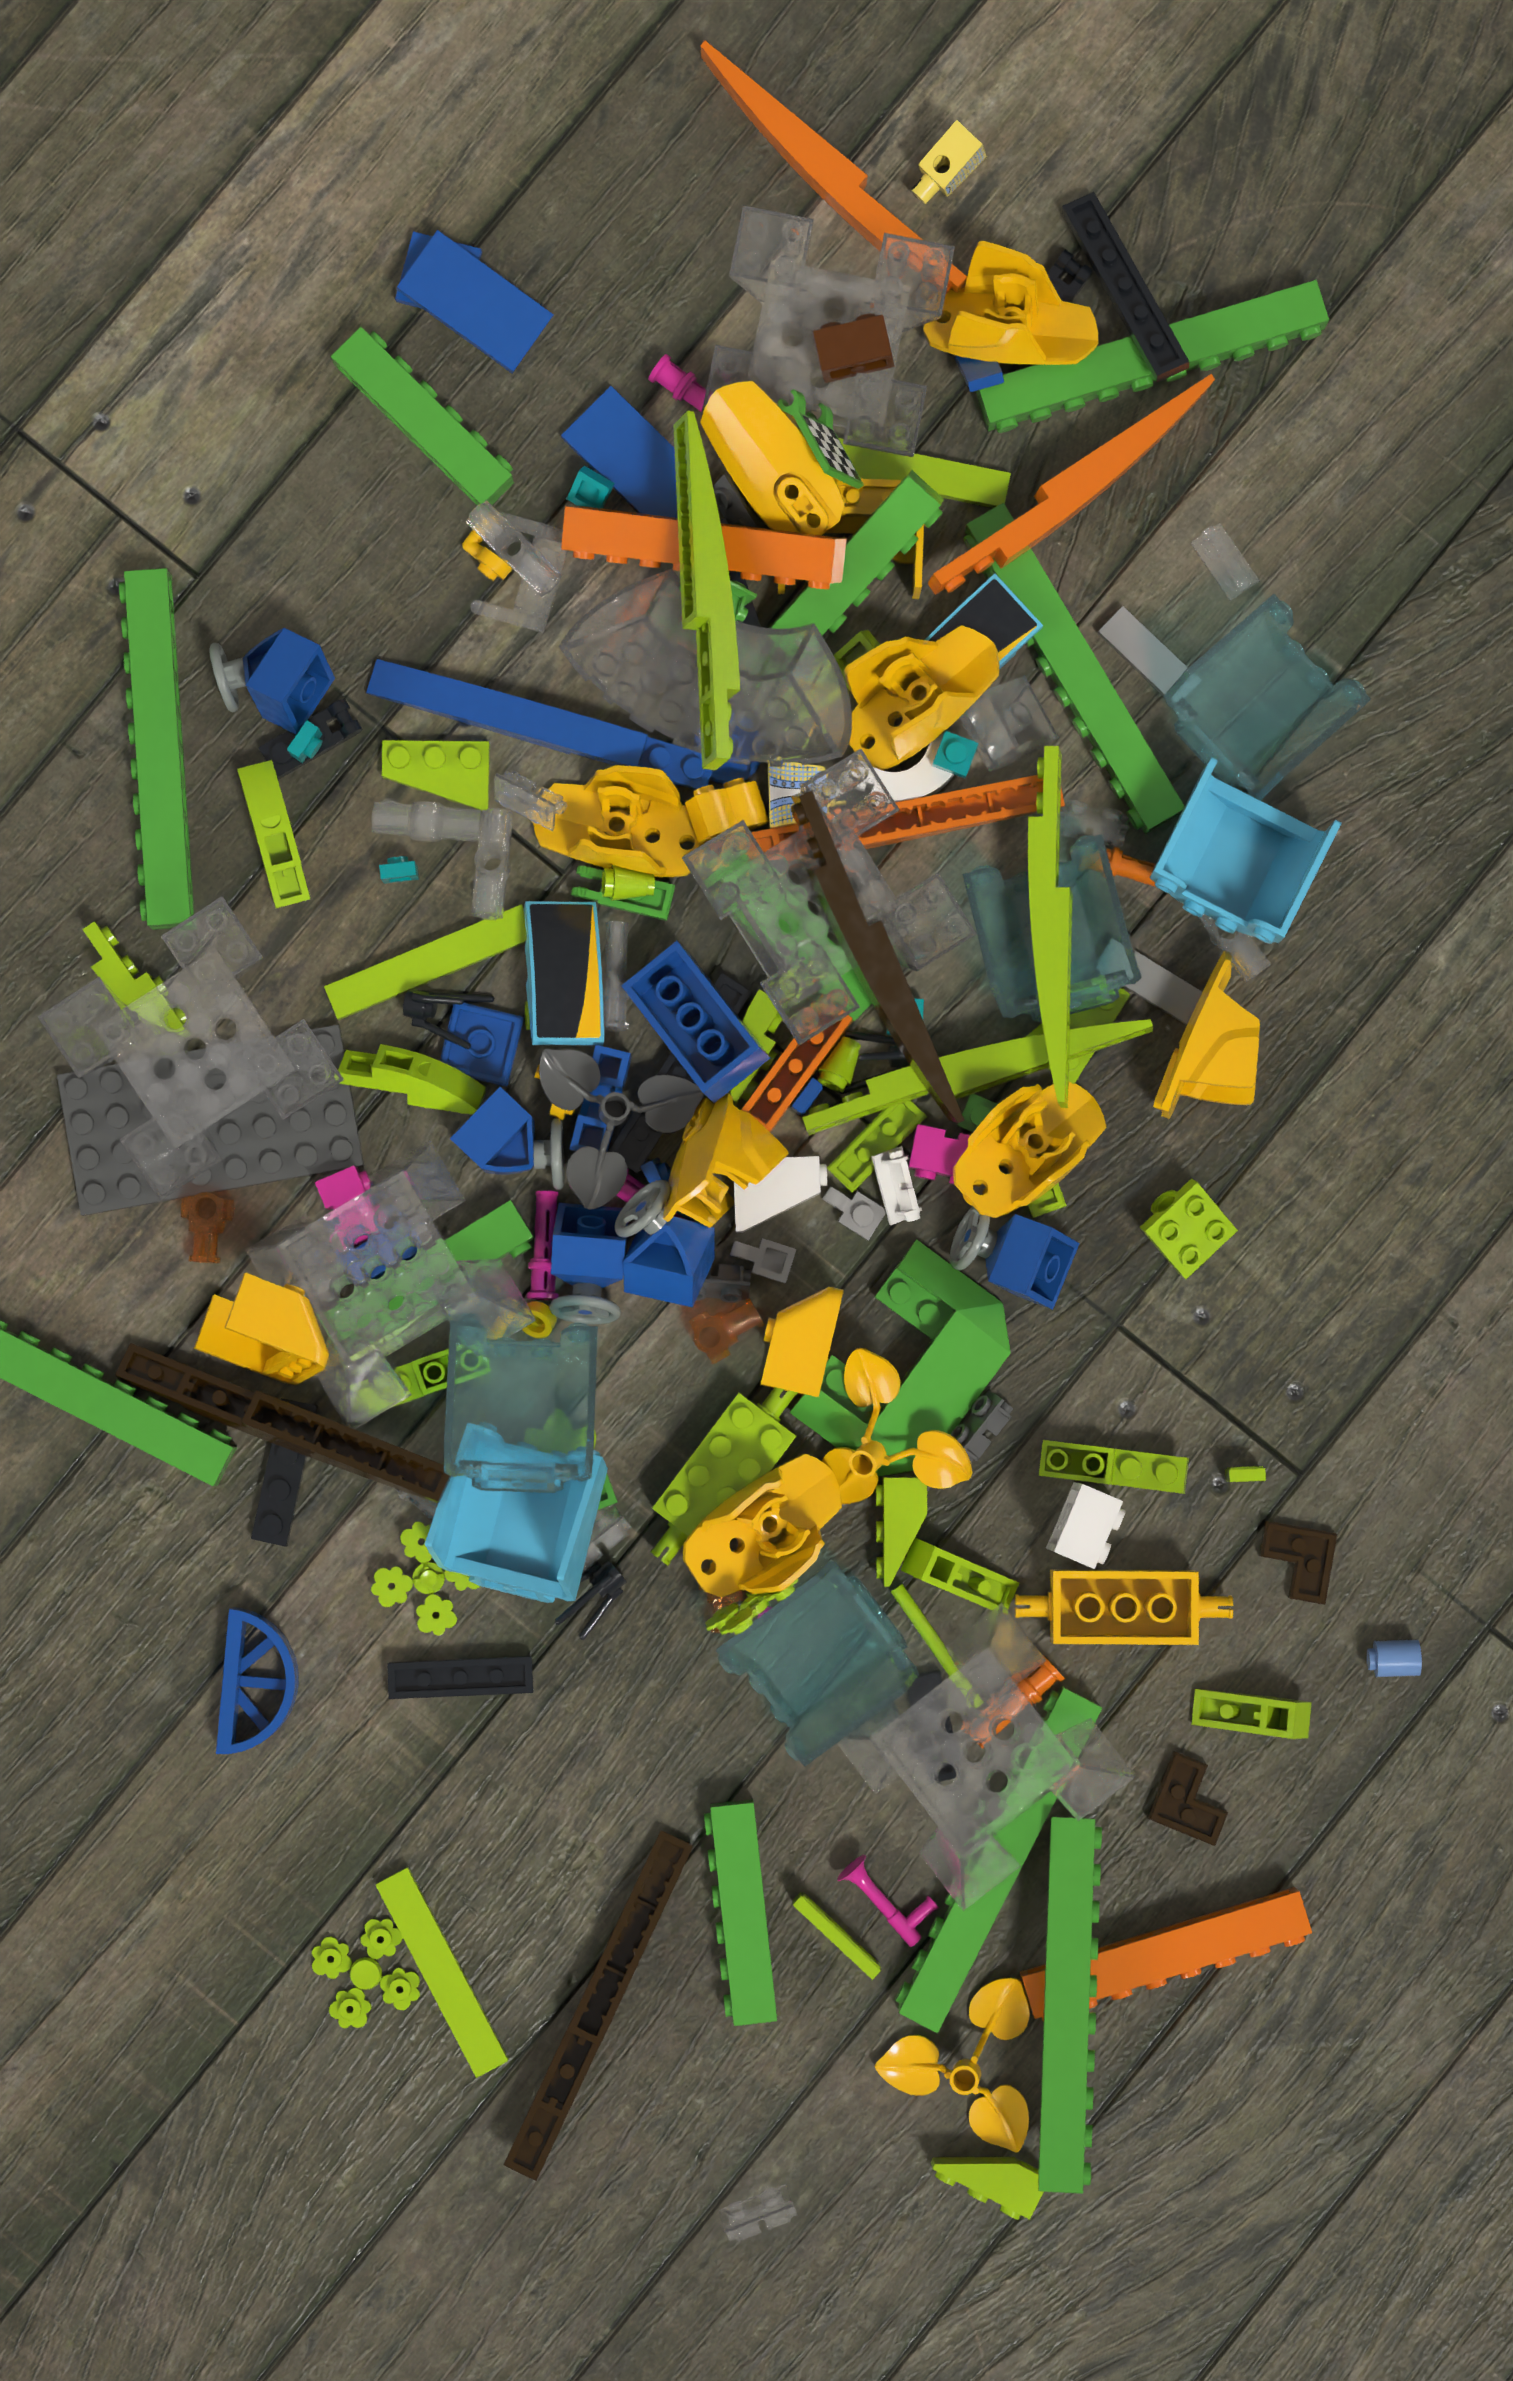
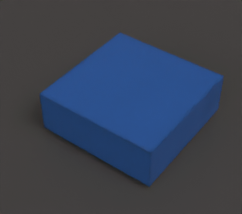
[791,1078,823,1116]

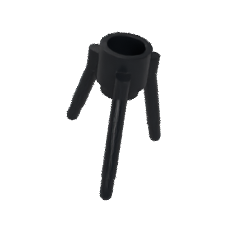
[403,989,495,1049]
[840,1031,910,1094]
[555,1560,627,1640]

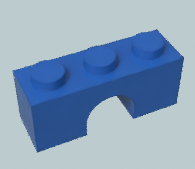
[570,1045,632,1153]

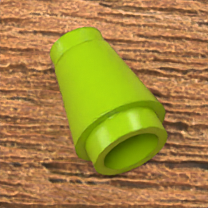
[602,865,655,901]
[818,1037,861,1092]

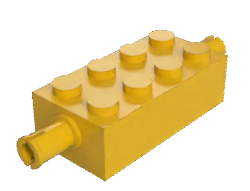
[1015,1569,1233,1645]

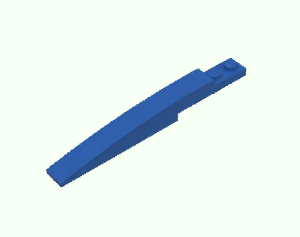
[366,659,713,790]

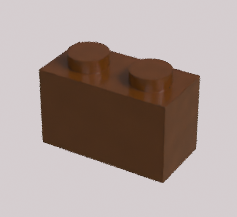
[813,313,895,383]

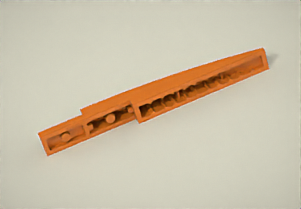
[701,40,967,294]
[927,374,1215,595]
[707,775,1065,869]

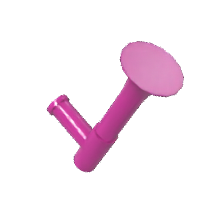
[837,1855,939,1947]

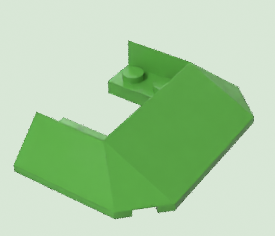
[789,1239,1011,1476]

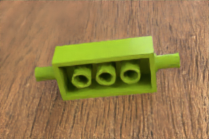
[650,1387,798,1566]

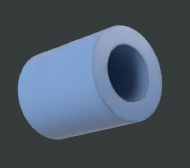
[1366,1639,1422,1677]

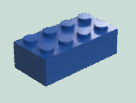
[621,941,770,1103]

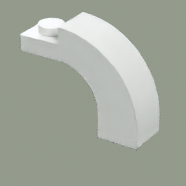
[842,733,954,805]

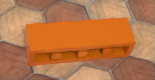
[741,997,853,1133]

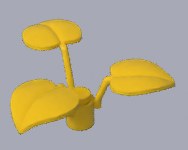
[822,1348,972,1504]
[875,1978,1030,2153]

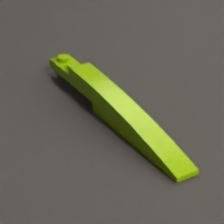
[673,411,740,770]
[1028,746,1073,1108]
[802,1019,1153,1135]

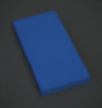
[396,230,554,374]
[561,386,678,518]

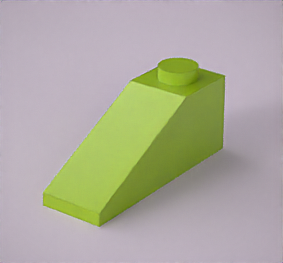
[901,1537,1019,1616]
[1191,1689,1312,1739]

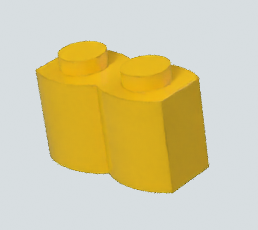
[685,778,769,843]

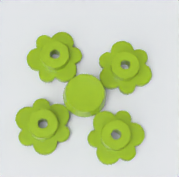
[371,1521,480,1636]
[705,1579,798,1635]
[312,1919,420,2028]

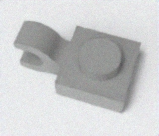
[822,1187,886,1241]
[730,1238,796,1284]

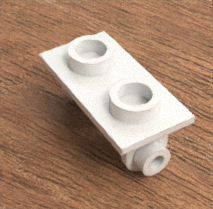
[871,1146,922,1225]

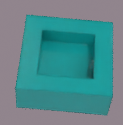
[567,466,615,509]
[287,720,323,763]
[932,731,979,779]
[379,856,419,884]

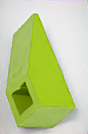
[876,1477,927,1587]
[931,2157,1044,2220]

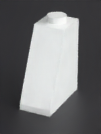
[734,1156,827,1233]

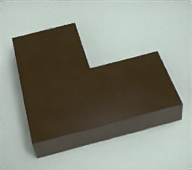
[1259,1521,1337,1605]
[1147,1751,1228,1846]

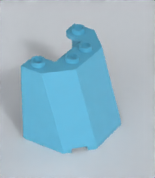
[1149,757,1342,944]
[425,1422,608,1603]

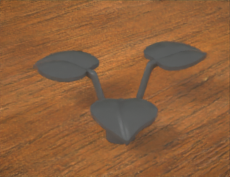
[539,1049,704,1210]

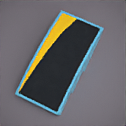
[925,573,1043,669]
[524,901,604,1045]

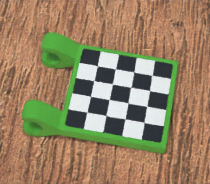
[778,389,864,489]

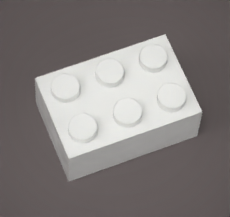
[1046,1482,1125,1569]

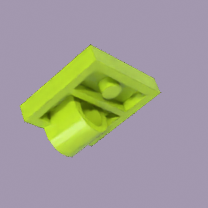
[1139,1178,1238,1279]

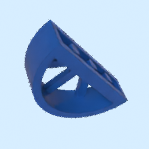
[216,1607,299,1754]

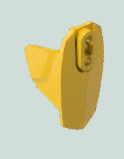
[923,241,1098,365]
[700,381,845,536]
[844,625,999,771]
[533,765,705,877]
[1153,951,1260,1119]
[953,1082,1107,1218]
[663,1093,789,1228]
[683,1454,842,1597]

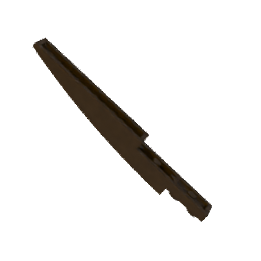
[791,790,964,1123]
[115,1343,454,1503]
[503,1830,693,2181]

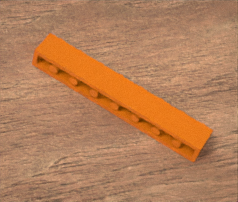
[561,506,847,589]
[1020,1887,1312,2022]

